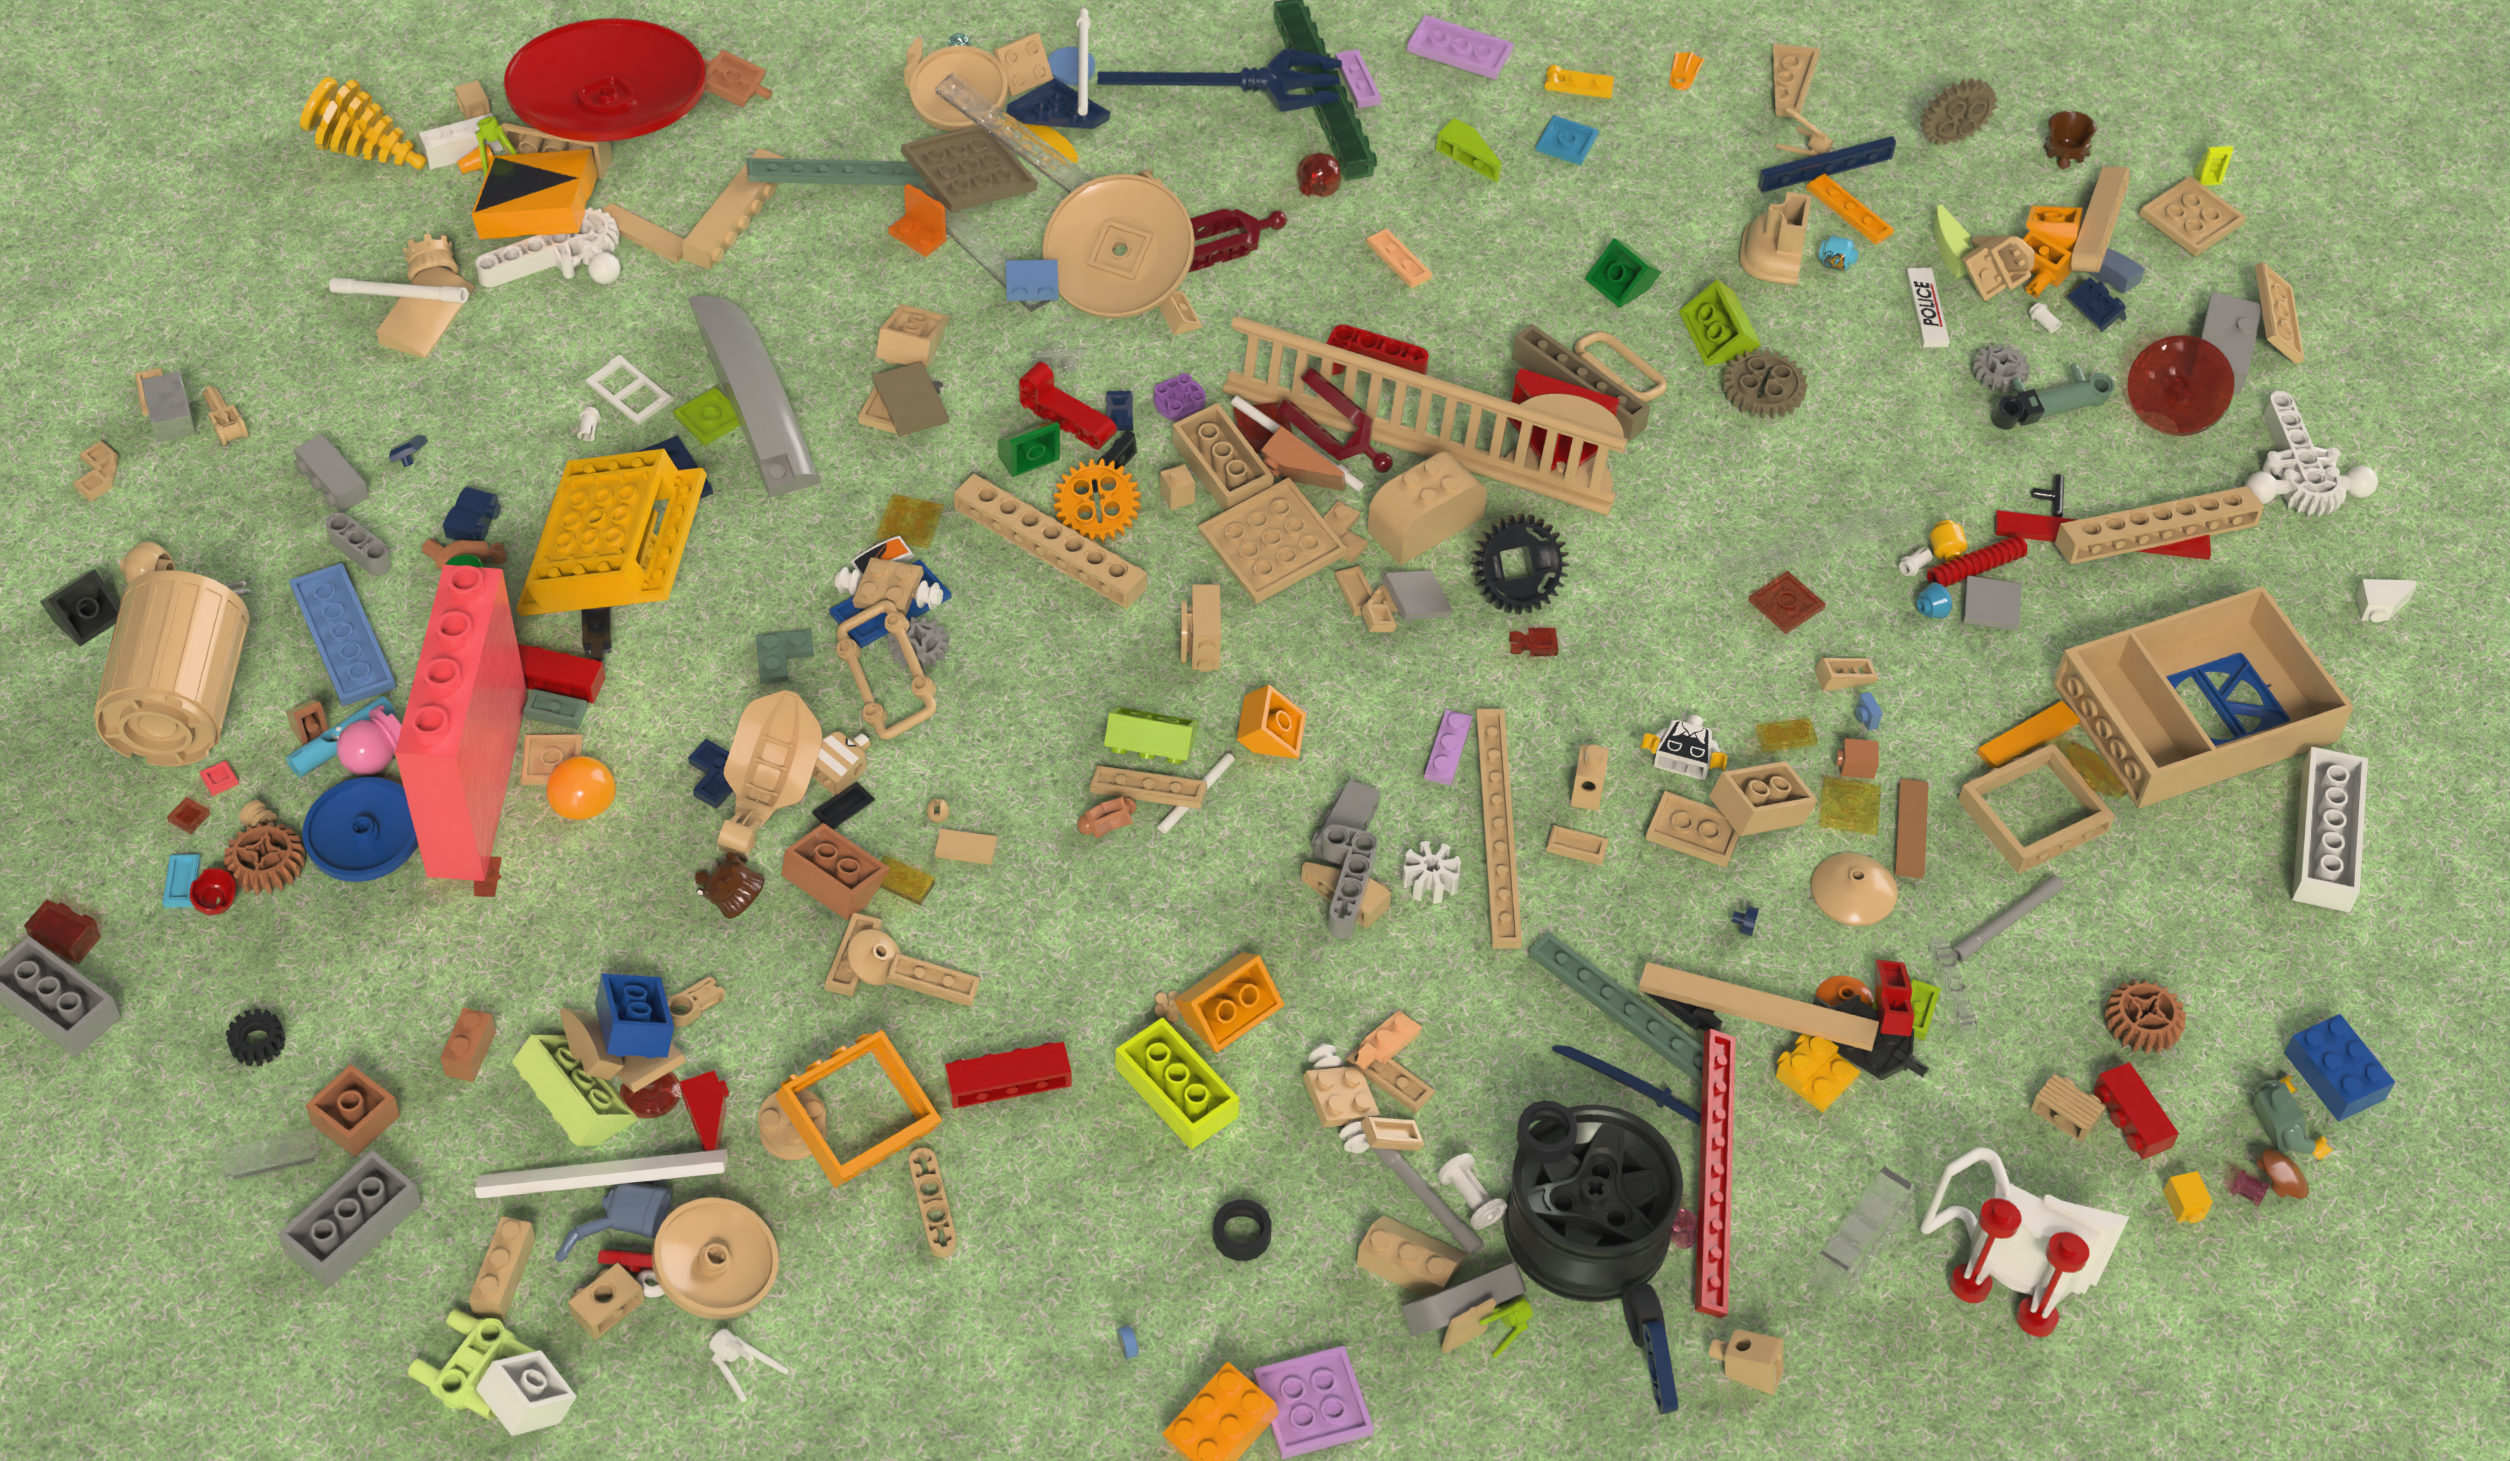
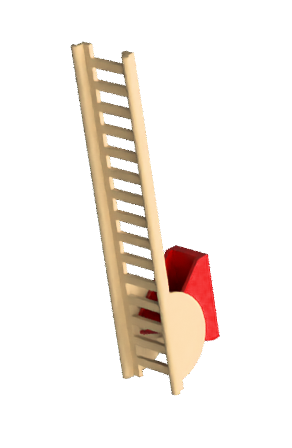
[1222,316,1628,516]

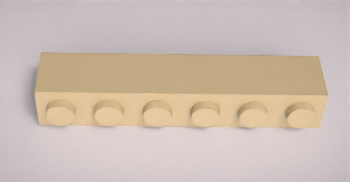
[682,148,785,270]

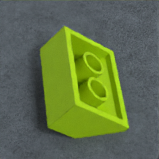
[1678,280,1762,366]
[1104,706,1199,764]

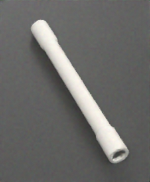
[329,277,468,303]

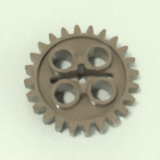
[1920,78,1998,145]
[1722,349,1808,419]

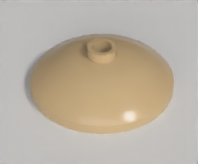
[1811,853,1898,926]

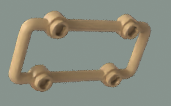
[836,600,937,740]

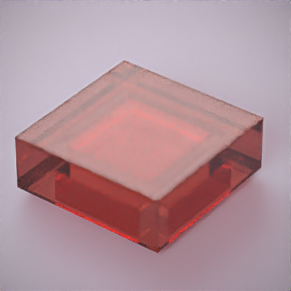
[167,797,210,834]

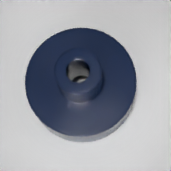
[1731,906,1759,937]

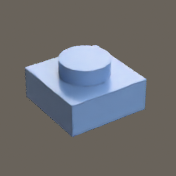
[1855,692,1883,731]

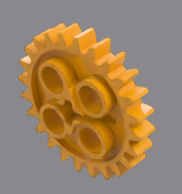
[1053,458,1141,544]

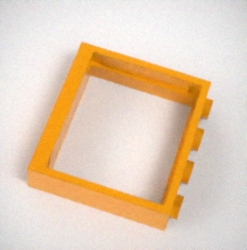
[775,1030,942,1189]

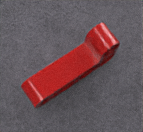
[1326,324,1429,375]
[1019,362,1117,450]

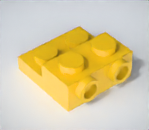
[1776,1034,1861,1113]

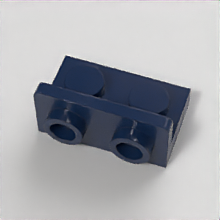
[2067,277,2127,332]

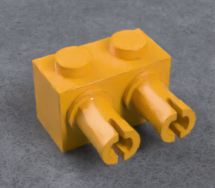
[2022,230,2072,298]

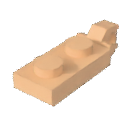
[1355,1011,1422,1070]

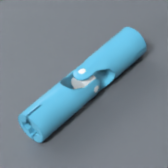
[286,696,397,778]

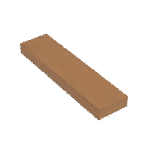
[1894,778,1929,879]

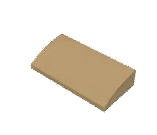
[376,266,475,359]

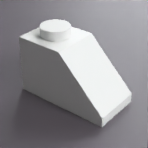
[2356,579,2417,622]

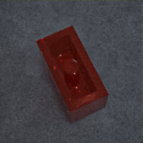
[24,899,101,964]

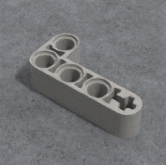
[1322,824,1378,939]
[1401,1261,1527,1336]

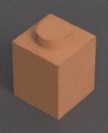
[1836,738,1879,779]

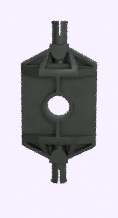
[1812,994,1930,1080]

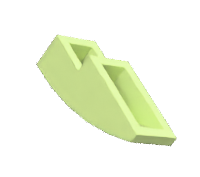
[1933,204,1973,278]

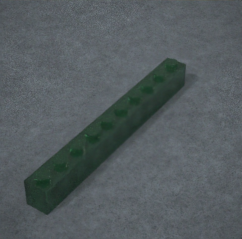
[1273,0,1377,181]

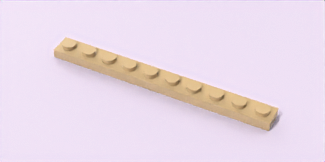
[1476,709,1522,949]

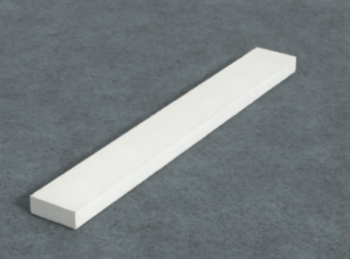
[475,1149,728,1199]

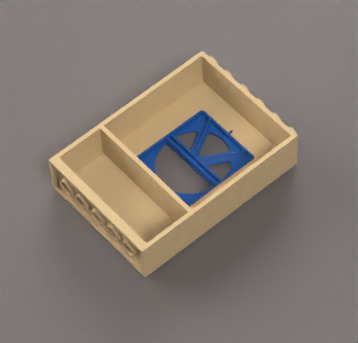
[2053,586,2354,809]

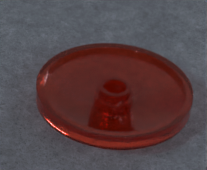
[2127,335,2235,436]

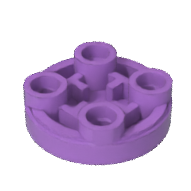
[1153,374,1206,421]

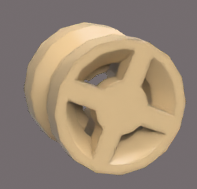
[239,800,277,828]

